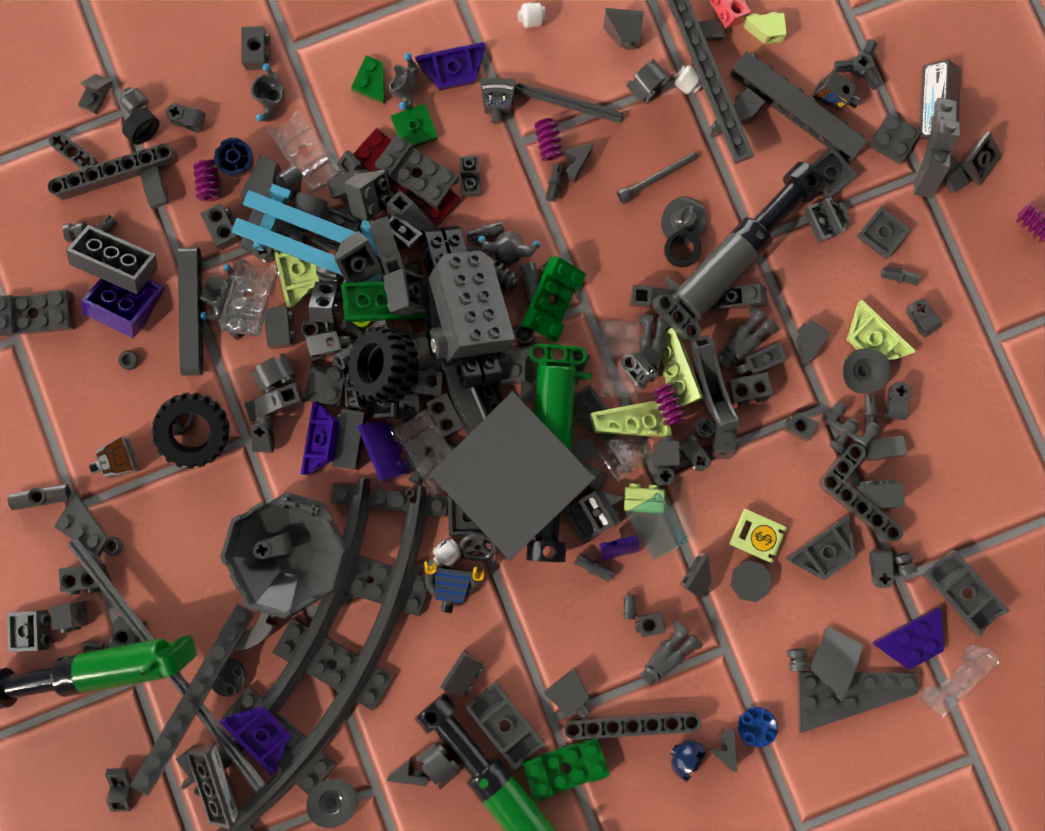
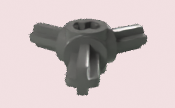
[833,39,882,90]

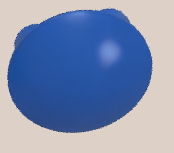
[738,707,778,747]

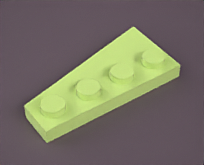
[662,328,704,410]
[590,401,673,437]

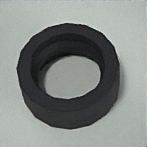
[122,108,160,145]
[664,230,701,267]

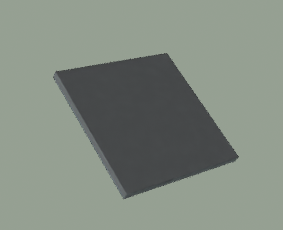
[430,391,596,560]

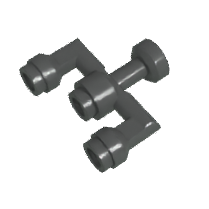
[825,401,881,454]

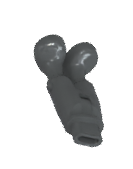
[718,307,779,370]
[637,315,671,382]
[640,620,703,686]

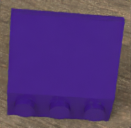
[81,278,164,339]
[358,420,410,483]

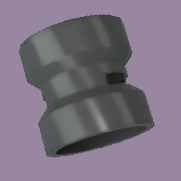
[63,222,87,242]
[515,325,534,346]
[693,418,715,439]
[893,552,918,577]
[787,648,809,671]

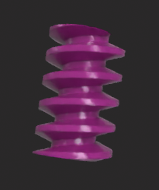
[534,118,564,161]
[193,160,220,202]
[1016,201,1045,243]
[653,383,687,426]

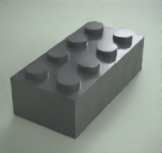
[66,225,158,294]

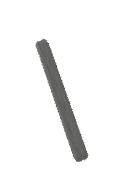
[516,82,623,123]

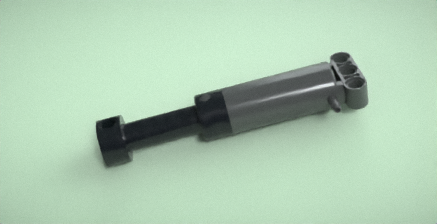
[652,162,825,340]

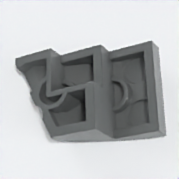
[809,626,863,701]

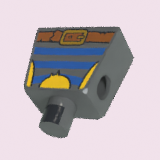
[811,70,861,109]

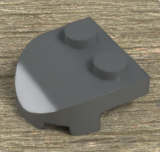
[803,198,849,243]

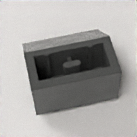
[344,170,392,221]
[853,479,905,508]

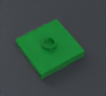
[390,103,438,148]

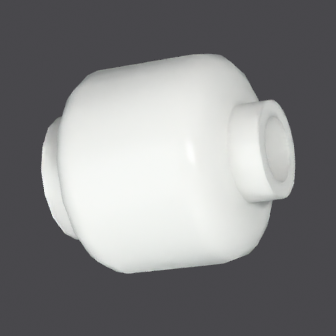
[518,2,546,28]
[674,65,702,94]
[433,539,461,568]

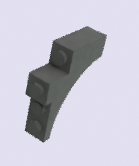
[914,97,959,198]
[240,155,308,244]
[690,335,740,432]

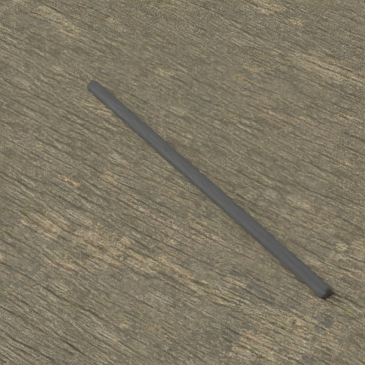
[67,539,265,792]

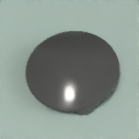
[212,657,246,697]

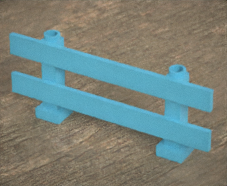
[231,184,383,283]

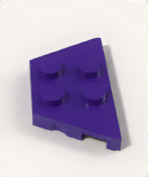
[415,42,486,91]
[300,402,339,476]
[872,607,944,670]
[220,706,290,776]

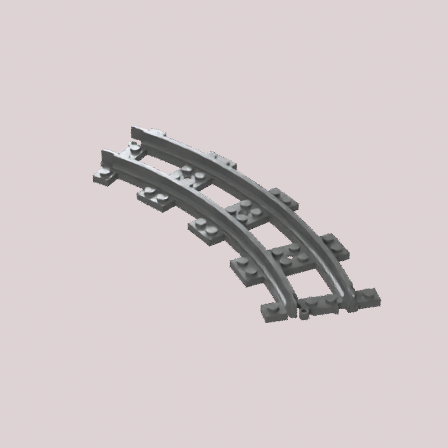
[176,478,448,831]

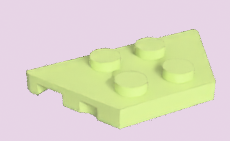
[274,246,321,309]
[846,300,915,361]

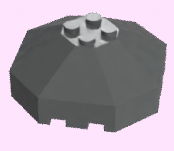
[220,492,350,618]

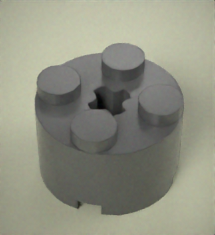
[626,58,670,104]
[250,353,296,393]
[416,741,460,790]

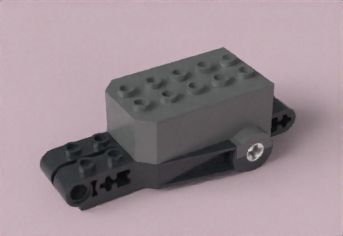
[420,226,515,389]

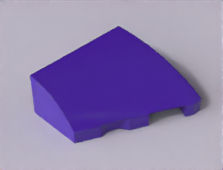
[599,535,640,561]

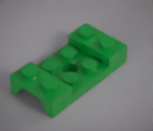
[521,256,586,343]
[522,738,610,802]

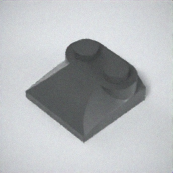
[304,363,349,407]

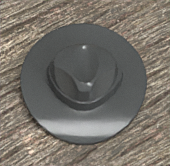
[661,197,707,244]
[843,348,891,394]
[306,779,358,828]

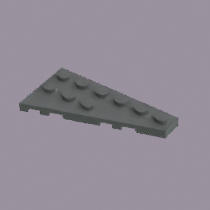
[798,672,918,733]

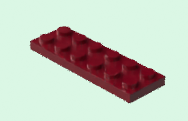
[353,128,461,228]

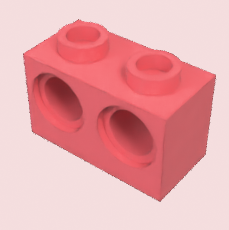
[709,0,751,29]

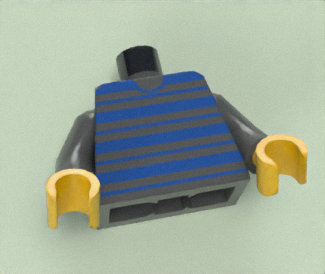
[424,561,485,613]

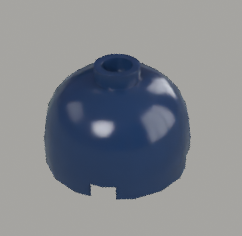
[214,138,254,177]
[670,740,708,782]

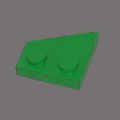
[351,55,385,104]

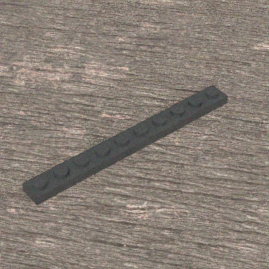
[667,0,754,164]
[130,604,255,796]

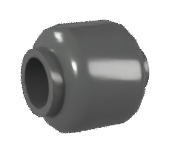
[120,87,149,115]

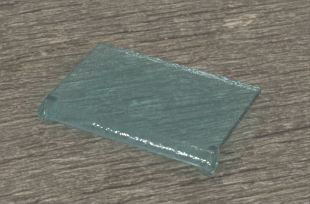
[625,492,688,560]

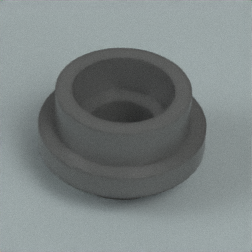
[104,537,123,556]

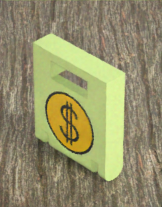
[729,509,787,563]

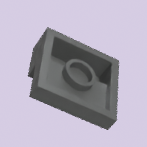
[7,610,52,652]

